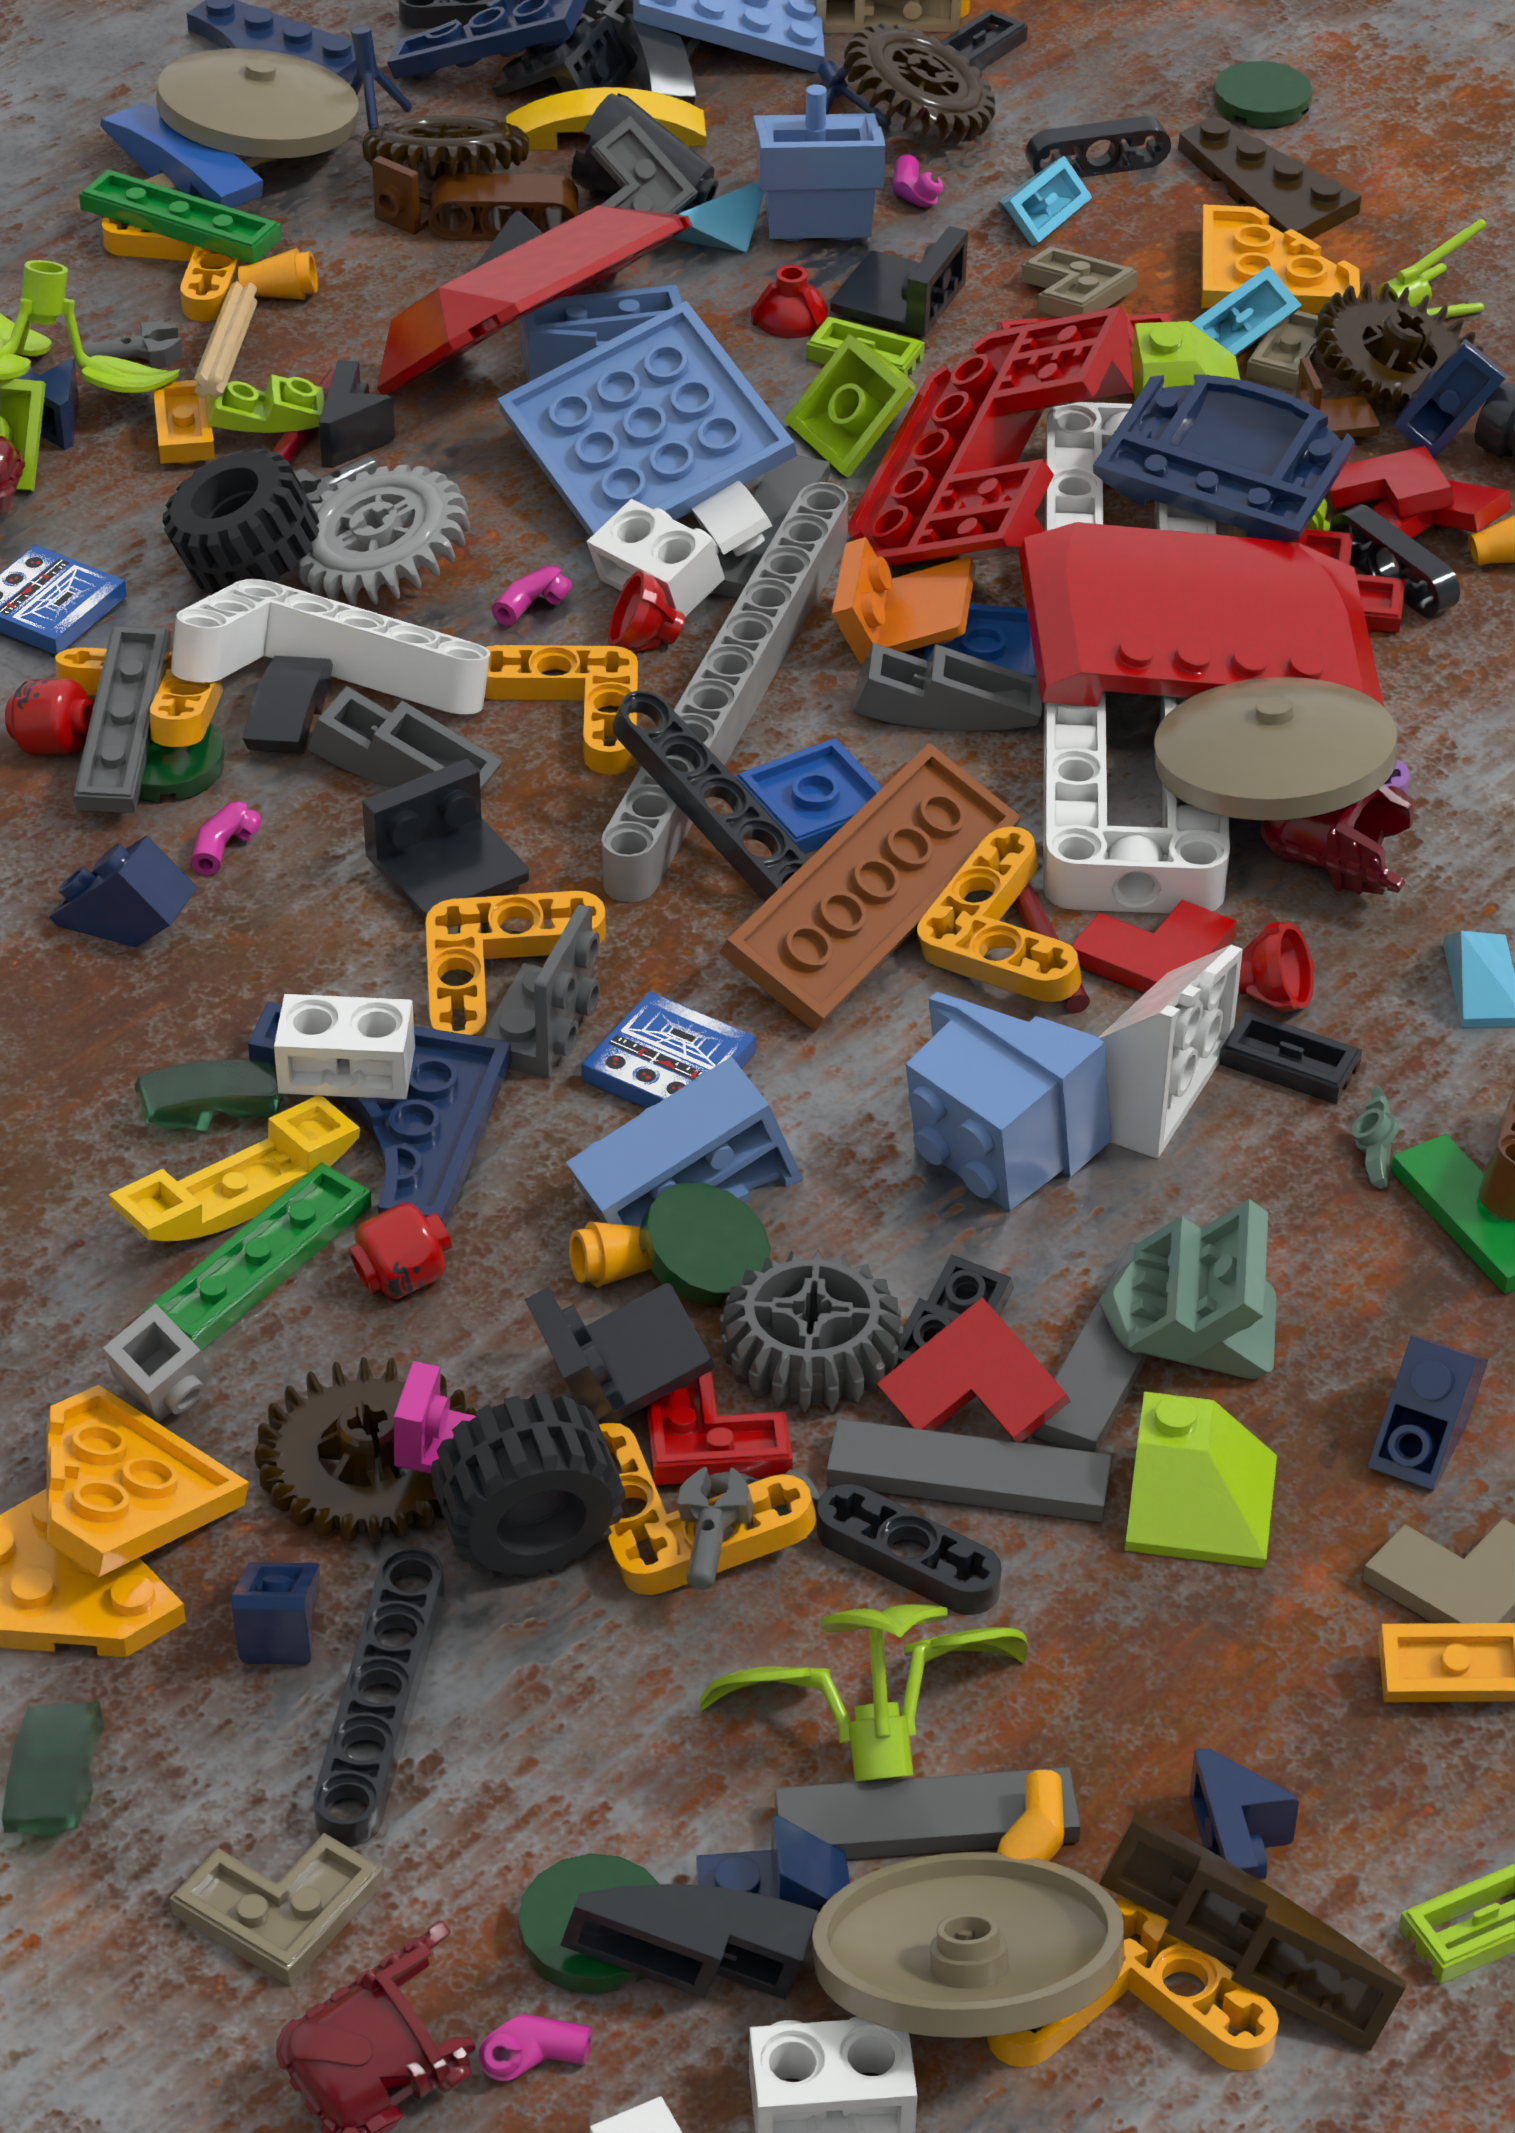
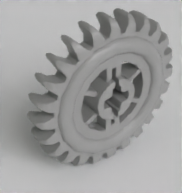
[294,464,470,607]

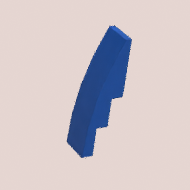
[101,103,263,208]

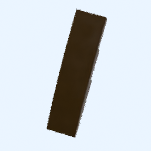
[1099,1810,1406,2052]

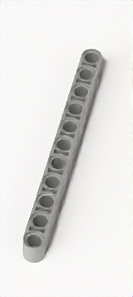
[601,482,849,903]

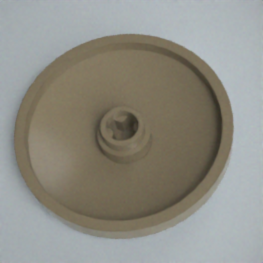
[156,48,359,158]
[1154,677,1398,820]
[812,1852,1124,2038]

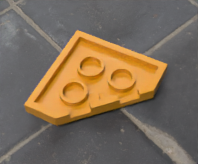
[1201,204,1360,314]
[46,1385,249,1577]
[0,1488,186,1657]

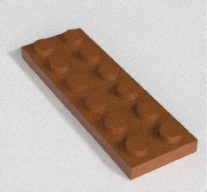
[720,743,1021,1032]

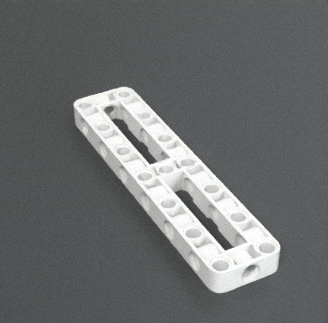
[1043,402,1230,914]

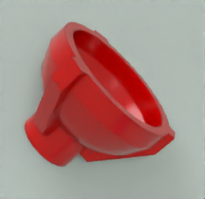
[751,265,828,338]
[608,570,685,652]
[1238,922,1315,1013]

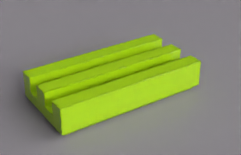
[806,317,925,377]
[1399,1863,1515,1984]

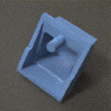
[753,84,885,242]
[905,992,1112,1212]

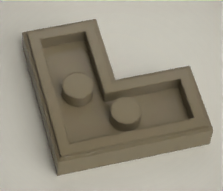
[1022,246,1138,318]
[1246,311,1366,390]
[1363,1518,1515,1623]
[169,1833,384,1987]

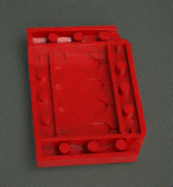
[1019,522,1384,707]

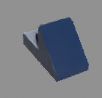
[1392,339,1507,459]
[14,359,79,450]
[232,1562,320,1664]
[1189,1748,1299,1880]
[696,1816,850,1915]

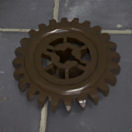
[843,24,996,144]
[362,116,529,181]
[1314,282,1483,410]
[254,1356,477,1542]

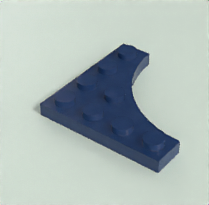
[187,0,357,83]
[387,0,588,79]
[248,1002,512,1228]

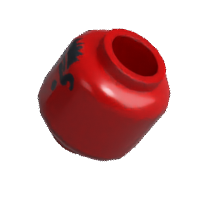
[5,679,94,755]
[348,1202,452,1301]

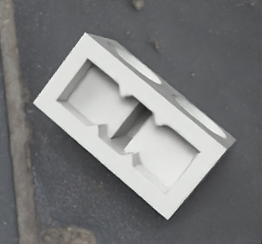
[586,499,725,617]
[274,994,415,1099]
[749,2016,918,2133]

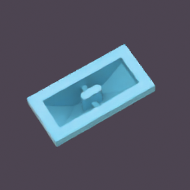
[999,156,1092,246]
[672,181,765,253]
[1191,265,1302,356]
[1443,931,1515,1028]

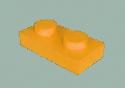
[153,380,215,464]
[1378,1623,1515,1703]

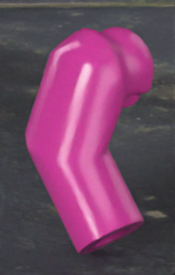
[892,155,944,208]
[491,565,572,626]
[190,801,262,876]
[479,2014,593,2081]

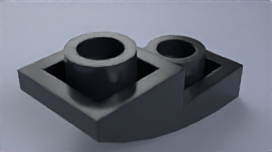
[621,13,696,105]
[242,656,333,754]
[898,1254,1014,1364]

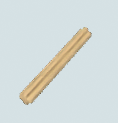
[194,281,258,399]

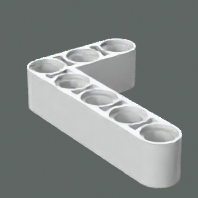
[171,579,490,714]

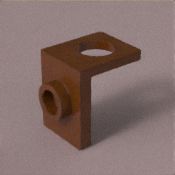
[372,156,452,235]
[1296,358,1380,441]

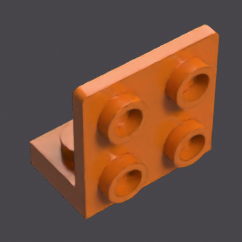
[832,537,976,665]

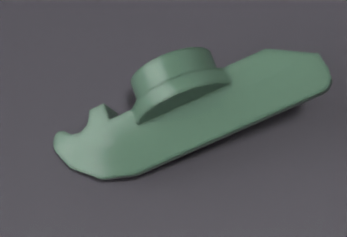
[1352,1085,1399,1189]

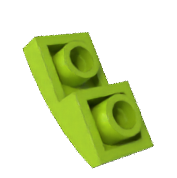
[206,374,325,433]

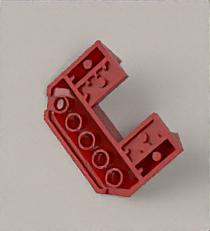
[377,205,693,395]
[848,306,1134,567]

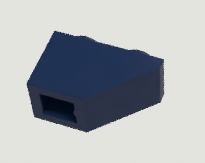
[49,835,198,947]
[1368,1336,1489,1490]

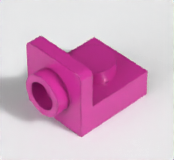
[394,1361,476,1474]

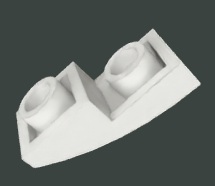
[691,480,772,556]

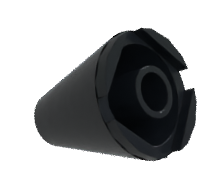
[571,93,718,212]

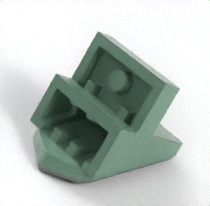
[1099,1199,1277,1379]

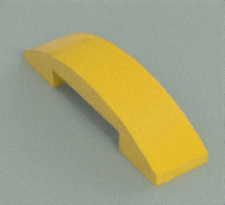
[506,87,706,151]
[109,1095,360,1241]

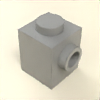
[103,1303,210,1423]

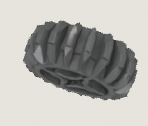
[720,1249,903,1414]

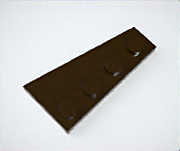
[1178,115,1361,240]

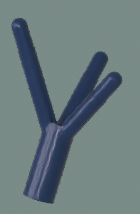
[350,26,412,131]
[818,60,892,127]

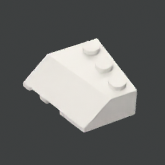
[1098,945,1243,1159]

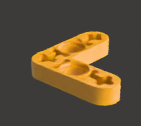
[102,217,247,322]
[484,645,638,775]
[55,648,223,747]
[917,826,1082,1002]
[426,891,607,1037]
[599,1423,816,1596]
[987,1899,1279,2071]

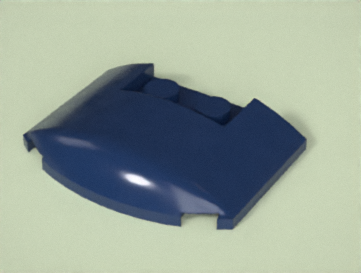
[1093,374,1355,541]

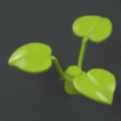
[0,260,180,393]
[700,1604,1028,1782]

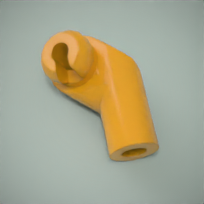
[997,1770,1064,1861]

